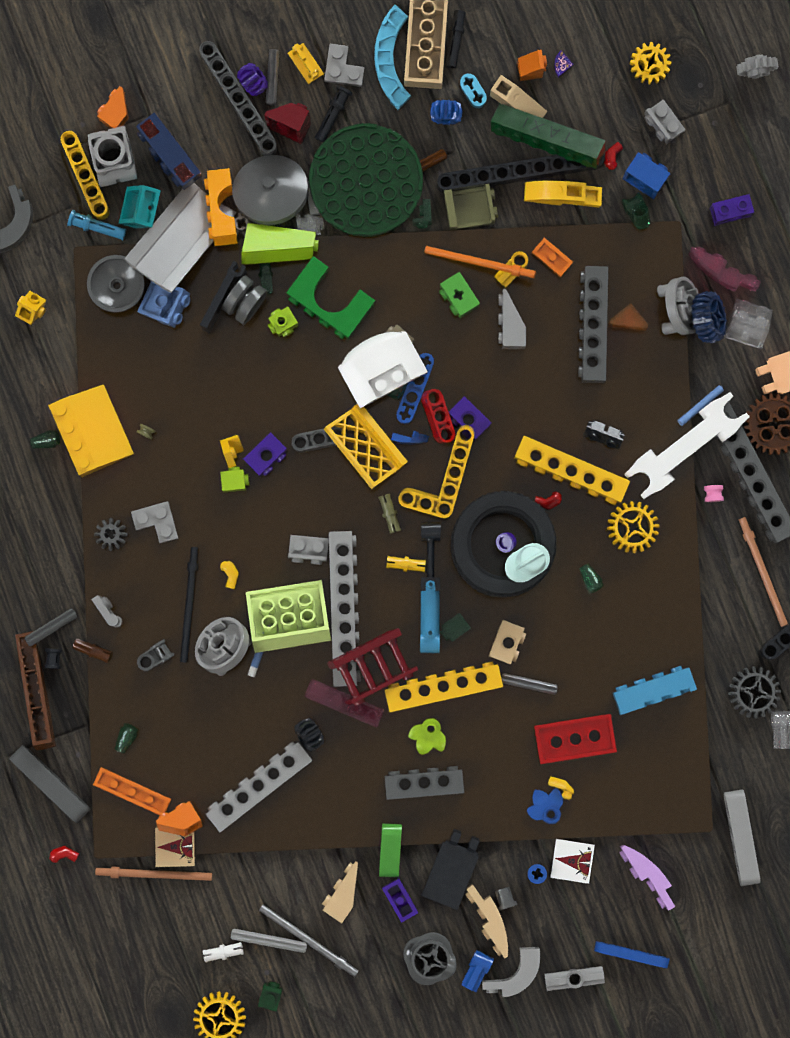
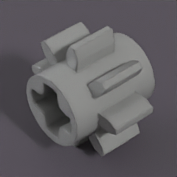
[234,212,254,237]

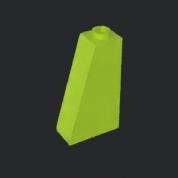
[242,223,319,265]

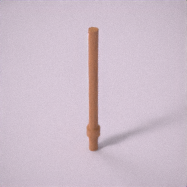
[739,517,788,627]
[95,866,212,881]

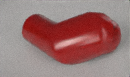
[604,142,623,170]
[535,491,562,510]
[49,846,79,863]

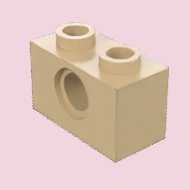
[489,620,526,665]

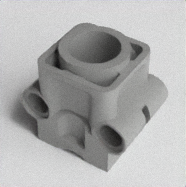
[88,126,138,187]

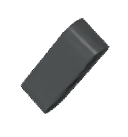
[292,426,347,453]

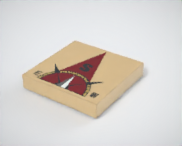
[155,827,195,867]

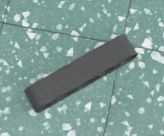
[9,744,91,823]

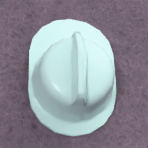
[505,543,550,582]

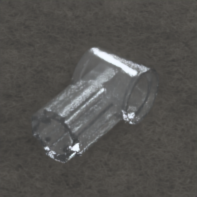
[771,711,790,749]

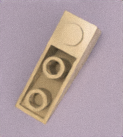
[490,75,547,118]
[322,861,358,923]

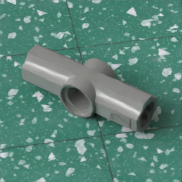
[544,966,605,991]

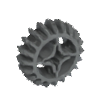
[728,666,781,719]

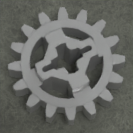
[736,54,779,79]

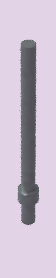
[259,904,359,977]

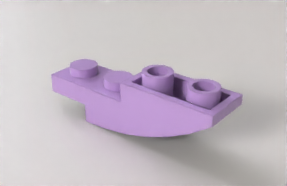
[619,845,675,911]

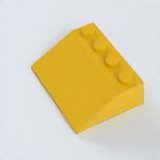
[48,384,134,477]

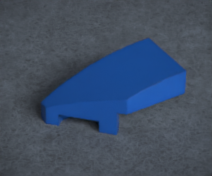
[391,431,429,445]

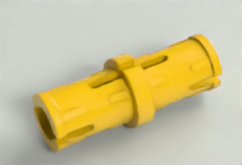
[386,556,426,572]

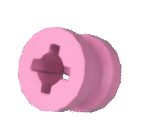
[704,485,724,502]

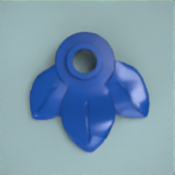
[527,788,563,824]

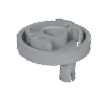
[657,277,699,335]
[195,617,252,676]

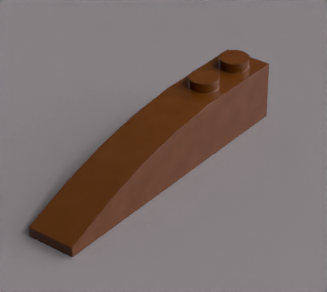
[15,631,56,751]

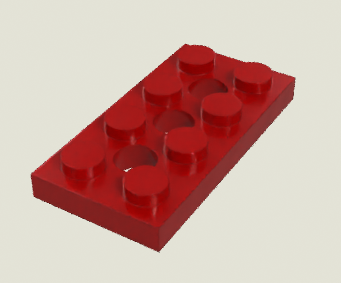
[534,714,617,764]

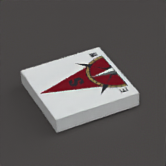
[550,839,595,884]

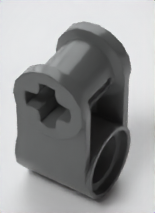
[137,639,175,672]

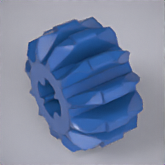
[430,100,462,125]

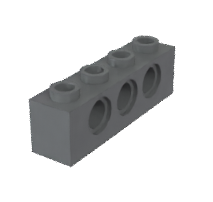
[385,766,464,800]

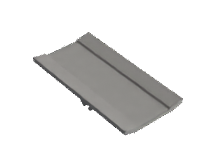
[124,183,237,293]

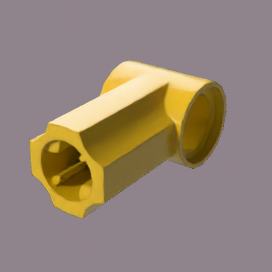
[494,251,528,288]

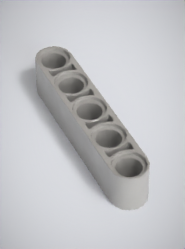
[724,789,760,886]

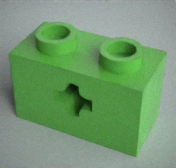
[439,272,480,319]

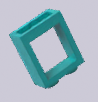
[118,185,161,229]

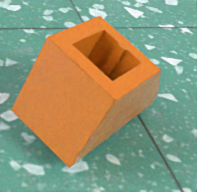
[517,50,547,81]
[97,86,129,129]
[156,801,203,836]

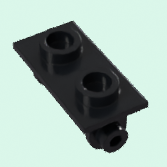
[583,420,625,450]

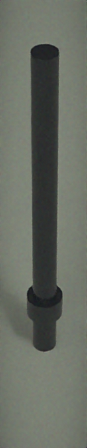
[180,547,199,663]

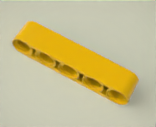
[61,131,110,220]

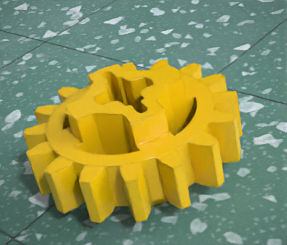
[630,42,671,85]

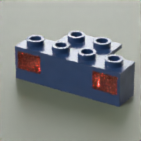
[136,113,202,190]

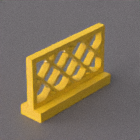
[324,404,408,489]

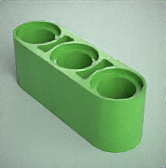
[379,823,402,878]

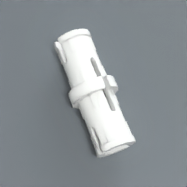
[203,942,244,962]

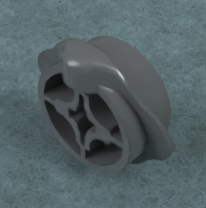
[403,932,456,985]

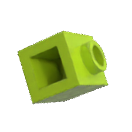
[220,467,249,493]

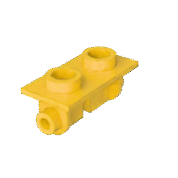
[288,43,324,84]

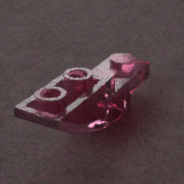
[689,246,761,292]
[304,679,384,728]

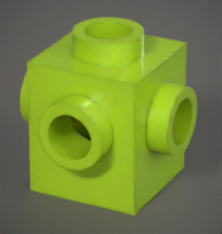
[268,307,299,337]

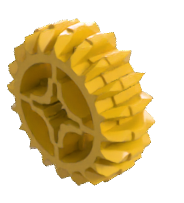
[607,501,659,553]
[193,991,246,1038]

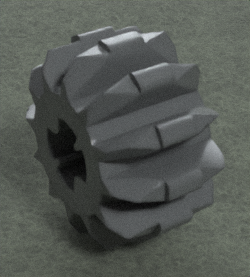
[94,518,128,551]

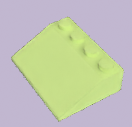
[246,580,331,653]

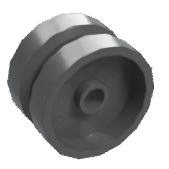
[221,275,268,325]

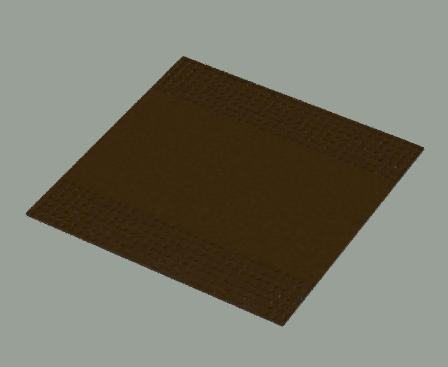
[74,221,713,859]

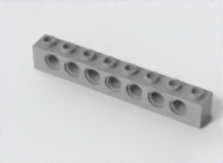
[329,531,361,687]

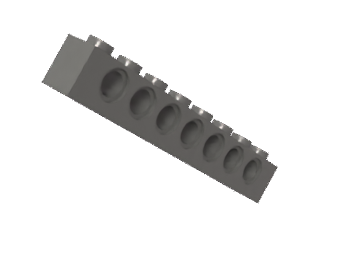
[715,402,790,544]

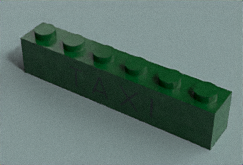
[491,103,606,169]

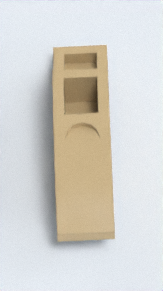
[465,884,508,958]

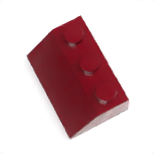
[264,103,311,144]

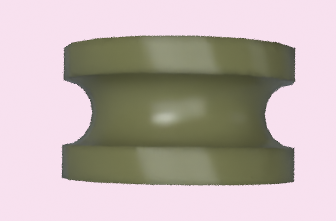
[136,424,156,440]

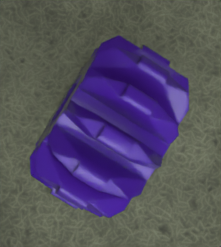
[237,63,268,96]

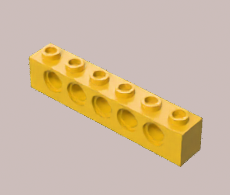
[514,436,630,505]
[385,662,503,712]

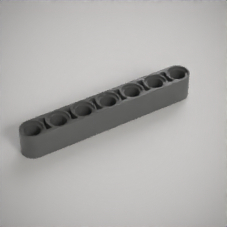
[199,41,277,156]

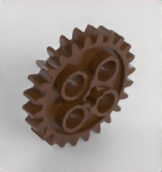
[743,393,790,455]

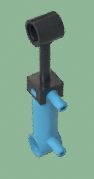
[420,522,441,653]

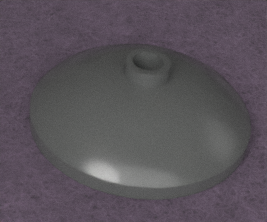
[87,255,145,312]

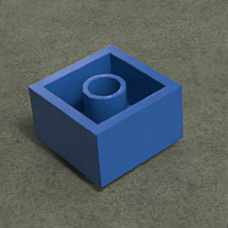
[622,152,670,200]

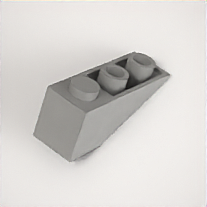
[498,289,526,349]

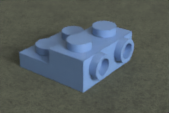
[137,281,191,328]

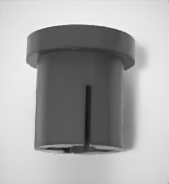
[495,887,517,911]

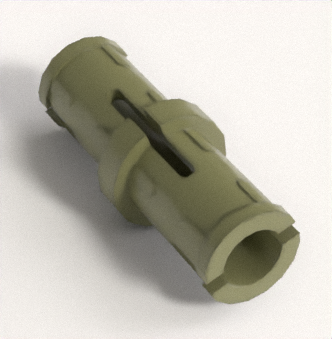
[378,494,401,534]

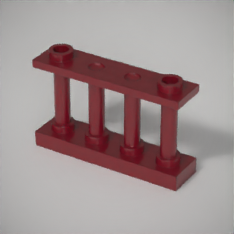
[327,628,418,706]

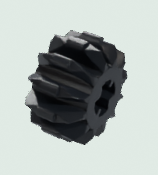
[294,718,324,752]

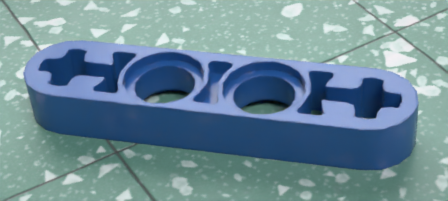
[396,353,434,424]
[594,941,670,968]

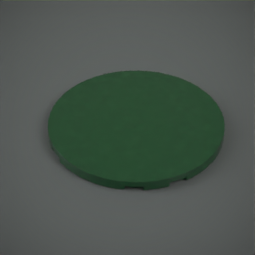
[309,123,423,237]

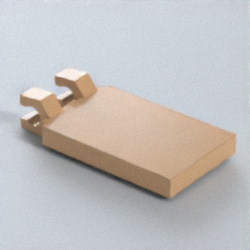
[755,351,790,395]

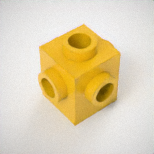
[15,291,46,325]

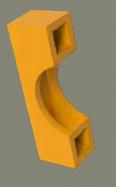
[204,168,238,246]

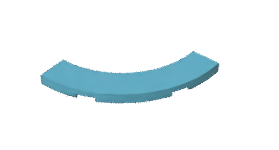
[374,5,411,110]

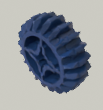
[691,291,727,343]

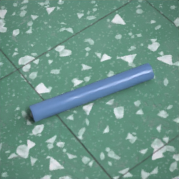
[677,385,724,426]

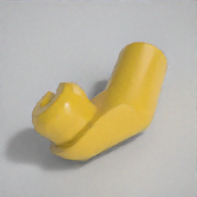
[220,561,239,589]
[548,776,574,800]

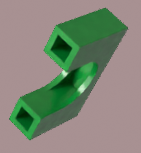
[286,256,376,340]

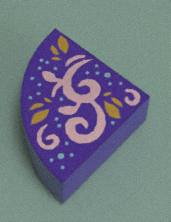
[554,50,573,78]

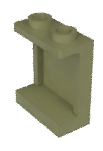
[444,184,498,231]

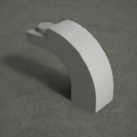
[482,947,540,997]

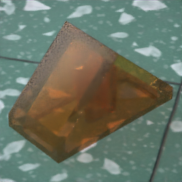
[608,303,648,331]

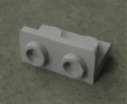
[644,100,685,144]
[288,535,329,565]

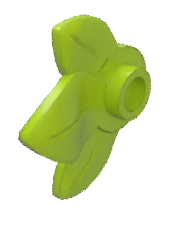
[408,718,446,755]

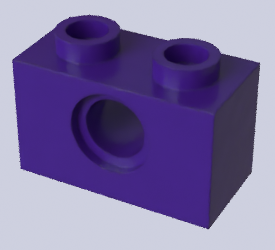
[710,194,754,226]
[449,396,492,441]
[243,432,288,477]
[382,878,418,923]

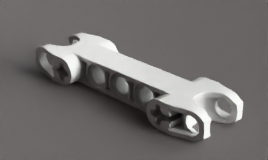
[624,392,750,499]

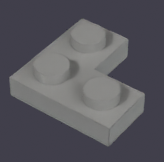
[324,43,364,87]
[131,501,179,544]

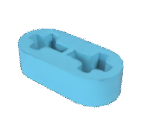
[460,73,487,108]

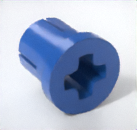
[527,864,547,884]

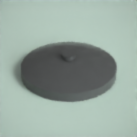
[232,155,309,225]

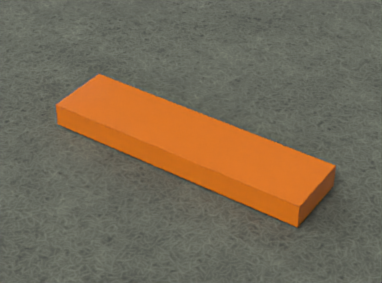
[93,767,172,815]

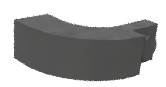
[0,185,33,254]

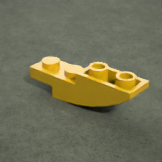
[524,181,602,208]

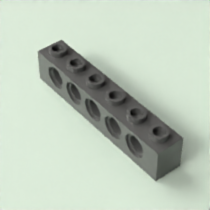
[578,266,608,383]

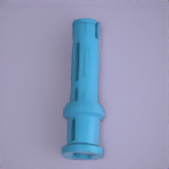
[68,209,126,241]

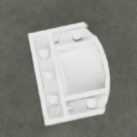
[338,331,428,409]

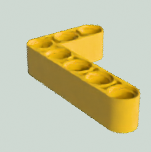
[399,425,475,518]

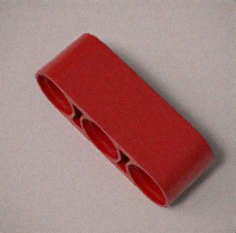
[421,389,455,444]

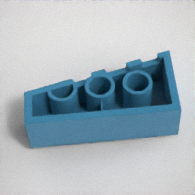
[612,666,697,715]

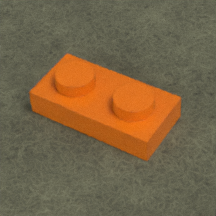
[532,237,573,278]

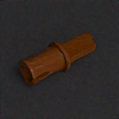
[72,639,111,663]

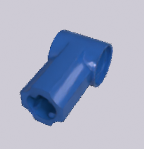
[461,950,494,992]

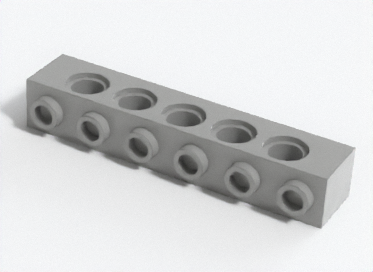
[206,742,313,832]

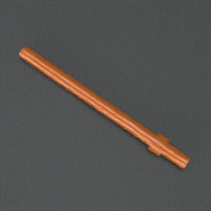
[425,246,536,278]

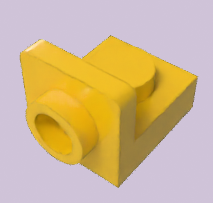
[220,435,243,468]

